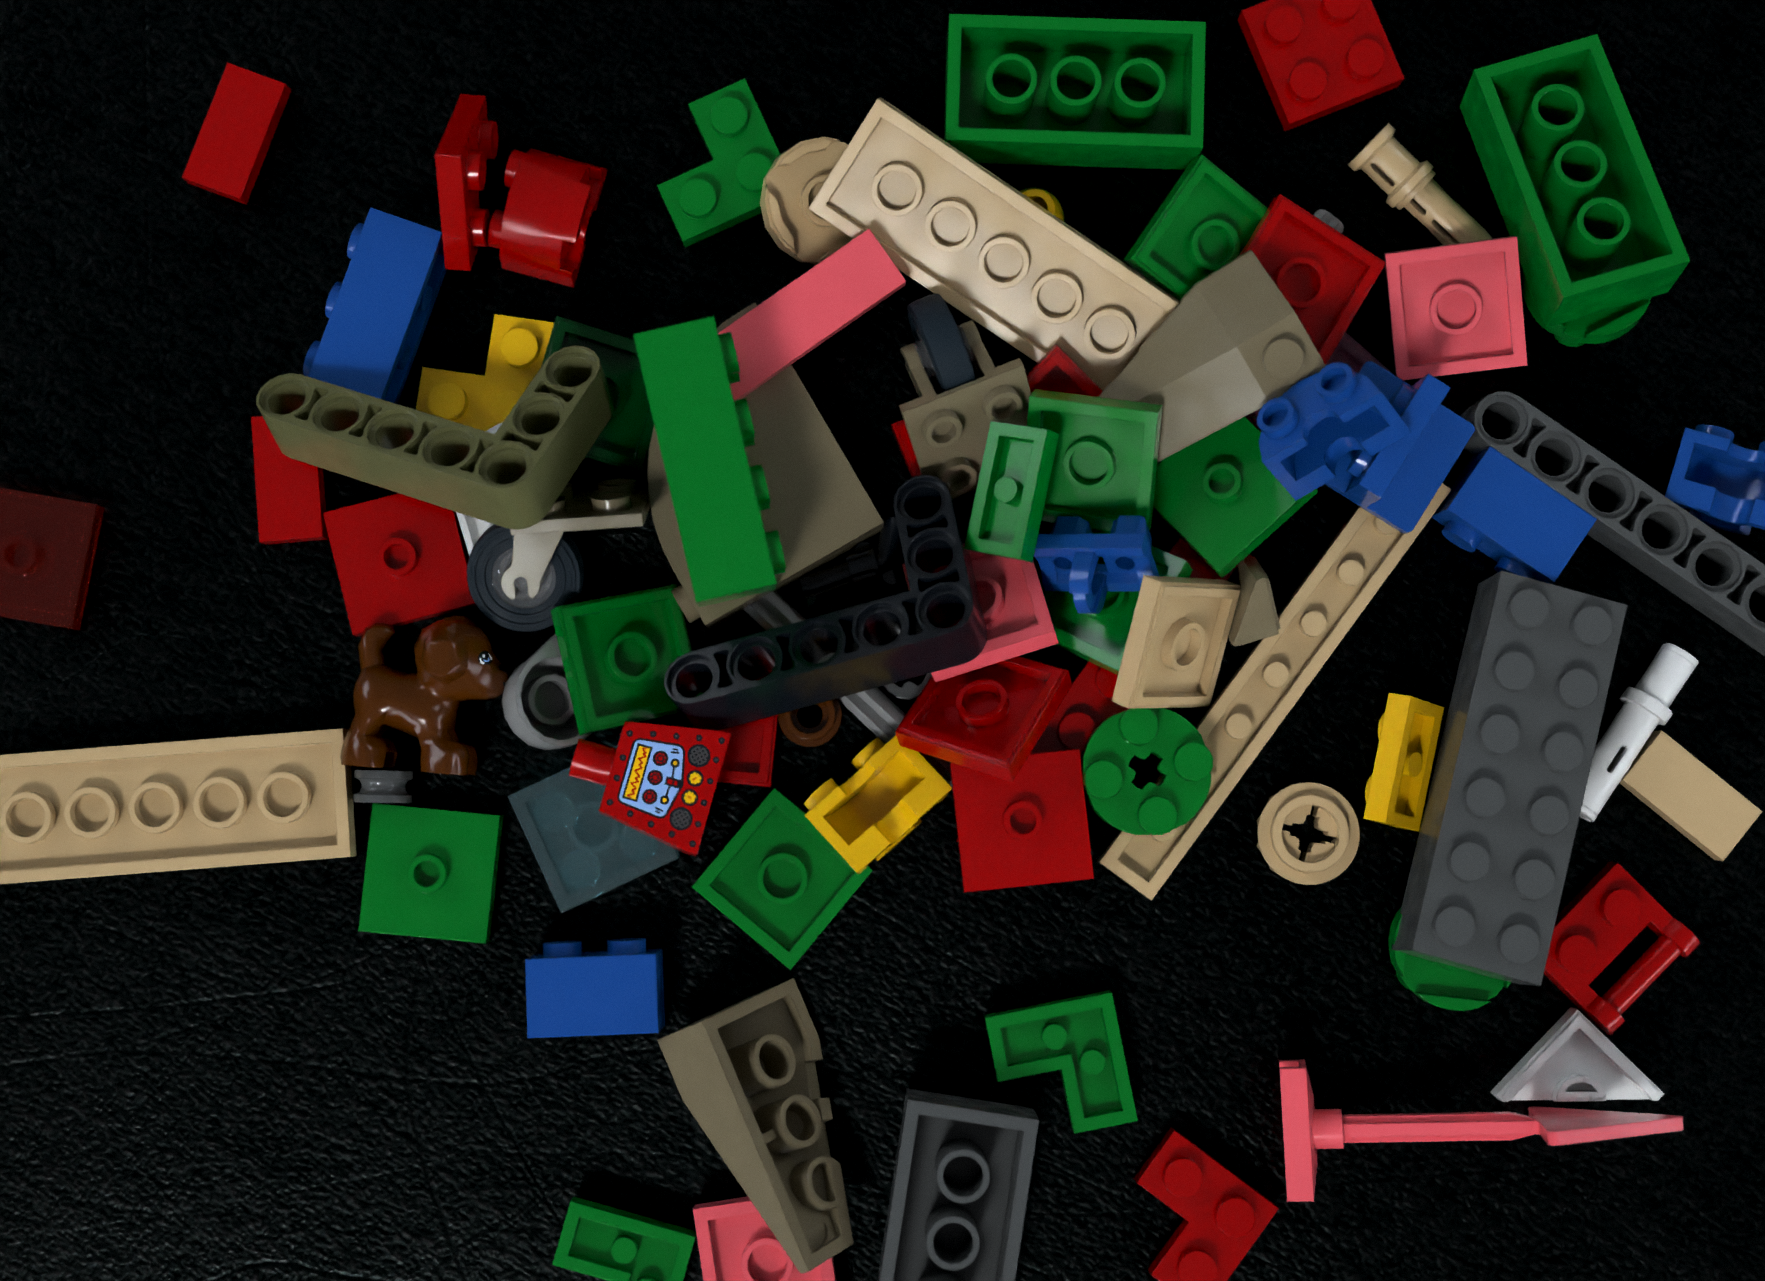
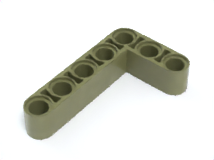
[256,346,614,530]

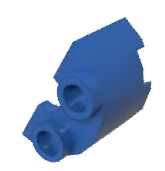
[1257,362,1412,501]
[1665,424,1765,535]

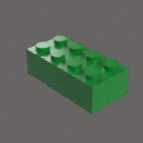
[944,14,1206,170]
[1459,34,1690,328]
[633,316,786,607]

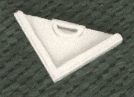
[1490,1007,1664,1102]

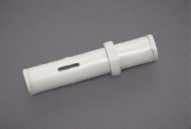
[1579,643,1699,822]

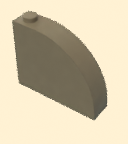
[647,303,884,630]

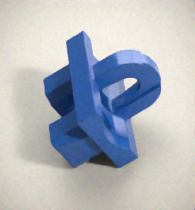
[1034,515,1159,614]

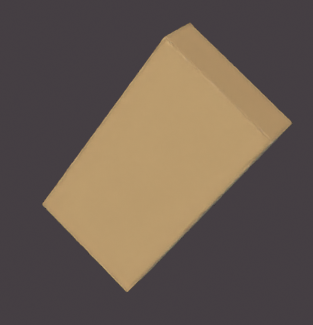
[1619,730,1763,861]

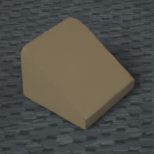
[1228,554,1281,646]

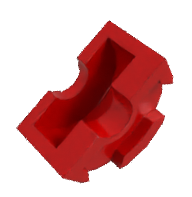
[487,148,608,288]

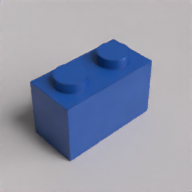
[1432,446,1597,584]
[525,938,665,1038]

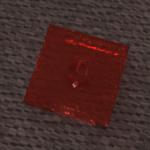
[0,488,104,631]

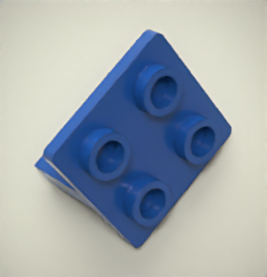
[1325,361,1475,534]

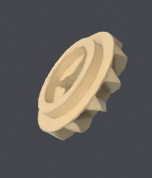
[1256,782,1360,885]

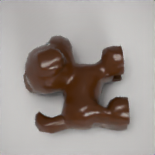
[340,616,509,775]

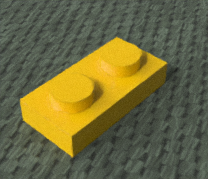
[1363,693,1444,832]

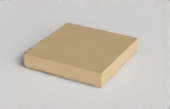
[1112,575,1241,709]

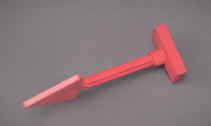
[1279,1059,1684,1202]

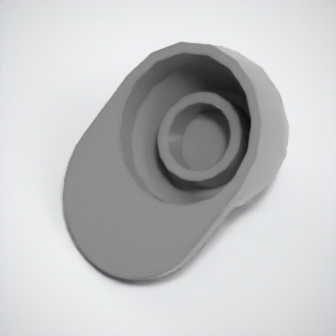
[501,633,592,750]

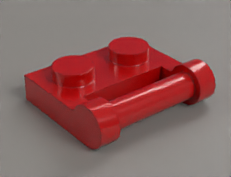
[1544,862,1700,1035]

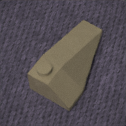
[1098,250,1326,462]
[657,978,854,1274]

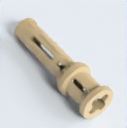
[1348,123,1493,245]

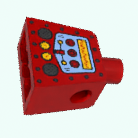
[568,722,731,856]

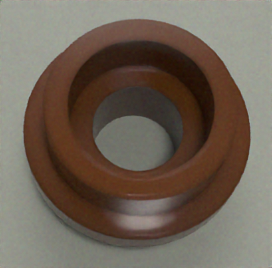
[778,699,842,747]

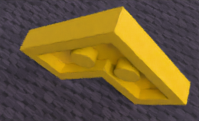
[416,314,554,431]

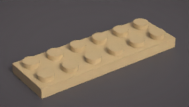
[808,97,1180,390]
[0,728,357,884]

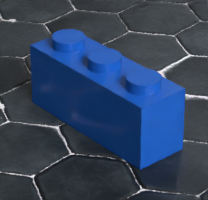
[303,207,447,404]

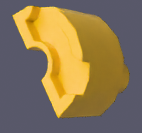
[804,735,952,874]

